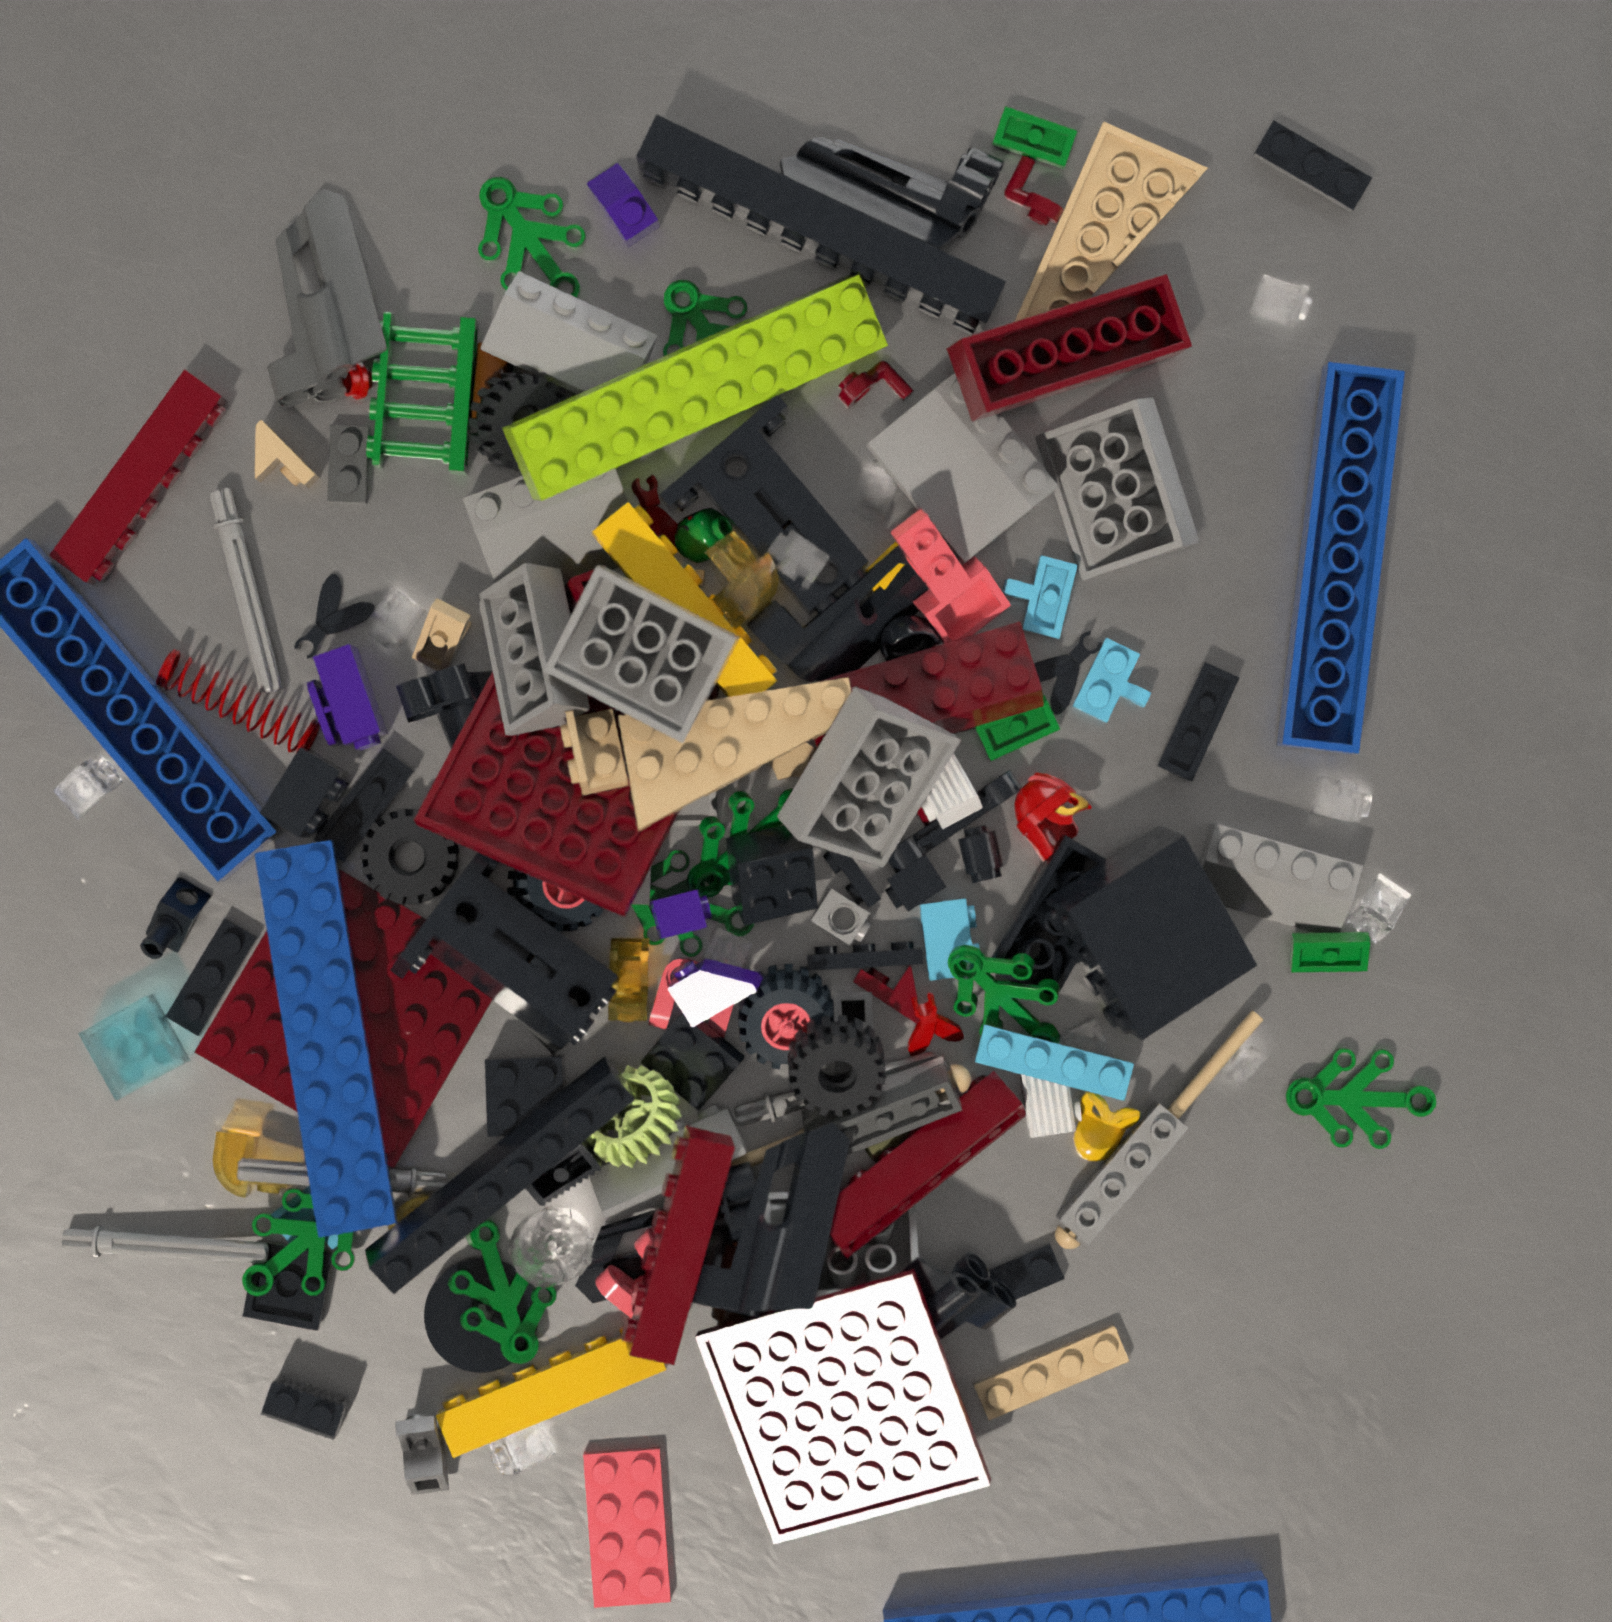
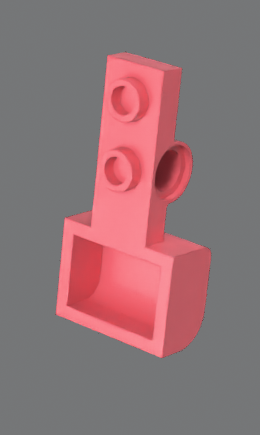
[890,509,1011,644]

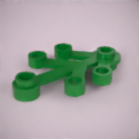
[478,177,586,298]
[663,280,759,407]
[687,788,793,898]
[632,850,754,957]
[948,945,1060,1043]
[1285,1048,1436,1149]
[242,1188,355,1296]
[448,1219,557,1364]

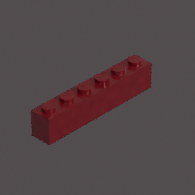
[49,369,227,585]
[829,1071,1027,1259]
[622,1126,735,1365]

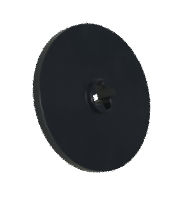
[424,1257,538,1373]

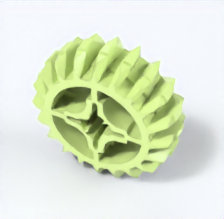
[586,1065,682,1168]

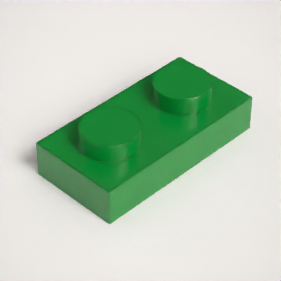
[992,106,1077,169]
[974,695,1060,761]
[1289,932,1371,973]

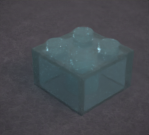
[78,994,191,1101]

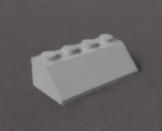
[481,271,658,394]
[477,563,590,736]
[1200,823,1363,933]
[589,1103,747,1219]

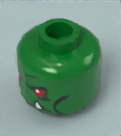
[675,508,733,563]

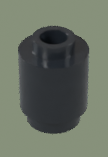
[958,825,1003,883]

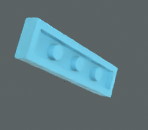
[974,1024,1134,1101]

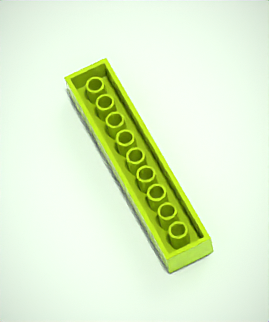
[502,274,888,501]

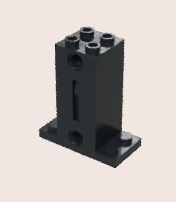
[659,394,869,616]
[390,852,618,1050]

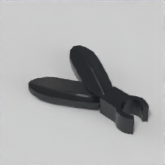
[294,574,375,661]
[1034,631,1102,715]

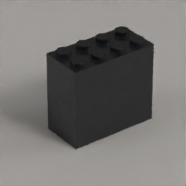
[1045,826,1257,1040]

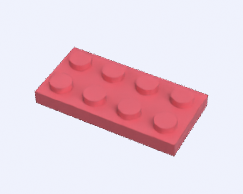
[583,1447,671,1608]

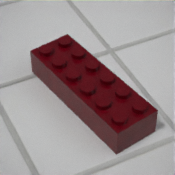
[947,274,1192,422]
[814,621,1044,749]

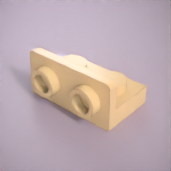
[560,709,629,795]

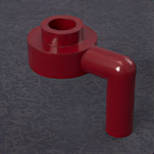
[1004,155,1064,227]
[838,361,914,409]

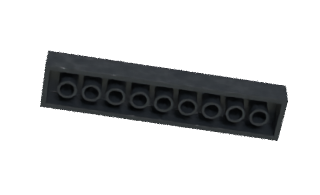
[636,114,1006,335]

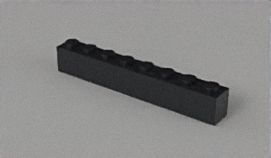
[365,1056,635,1295]

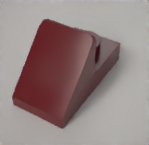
[852,965,920,1024]

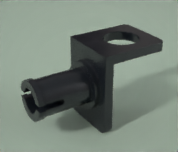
[140,877,211,959]

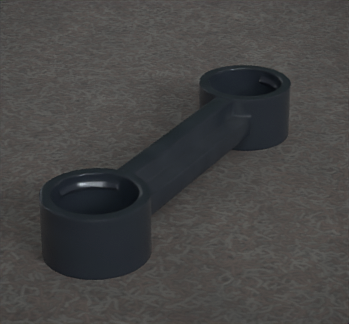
[888,770,1022,873]

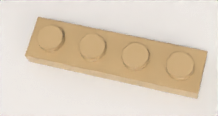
[973,1324,1129,1421]

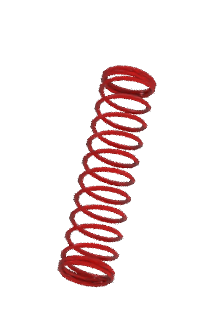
[156,649,320,753]

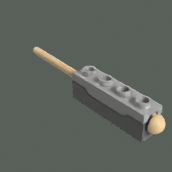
[1055,1010,1263,1249]
[730,1056,971,1167]

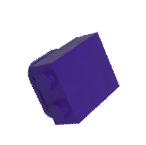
[307,644,388,751]

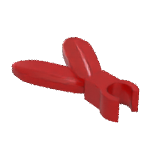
[631,474,679,552]
[907,992,964,1056]

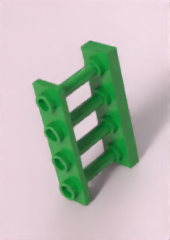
[366,312,479,475]

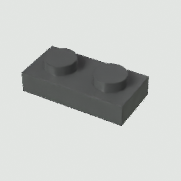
[327,425,370,504]

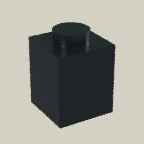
[885,855,946,912]

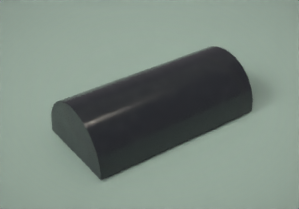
[992,834,1106,994]

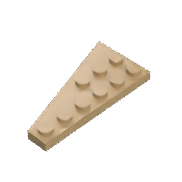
[1015,121,1208,321]
[618,677,851,832]

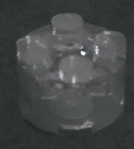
[508,1206,594,1288]

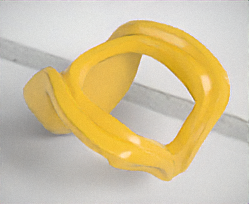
[1073,1091,1141,1161]

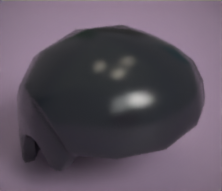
[880,615,941,661]

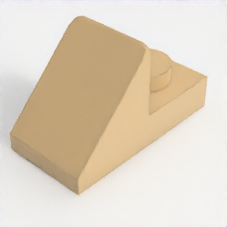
[255,420,319,488]
[412,598,471,671]

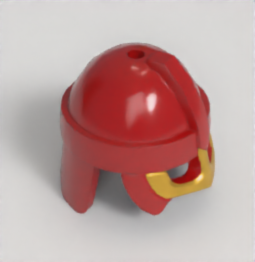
[1014,772,1092,862]

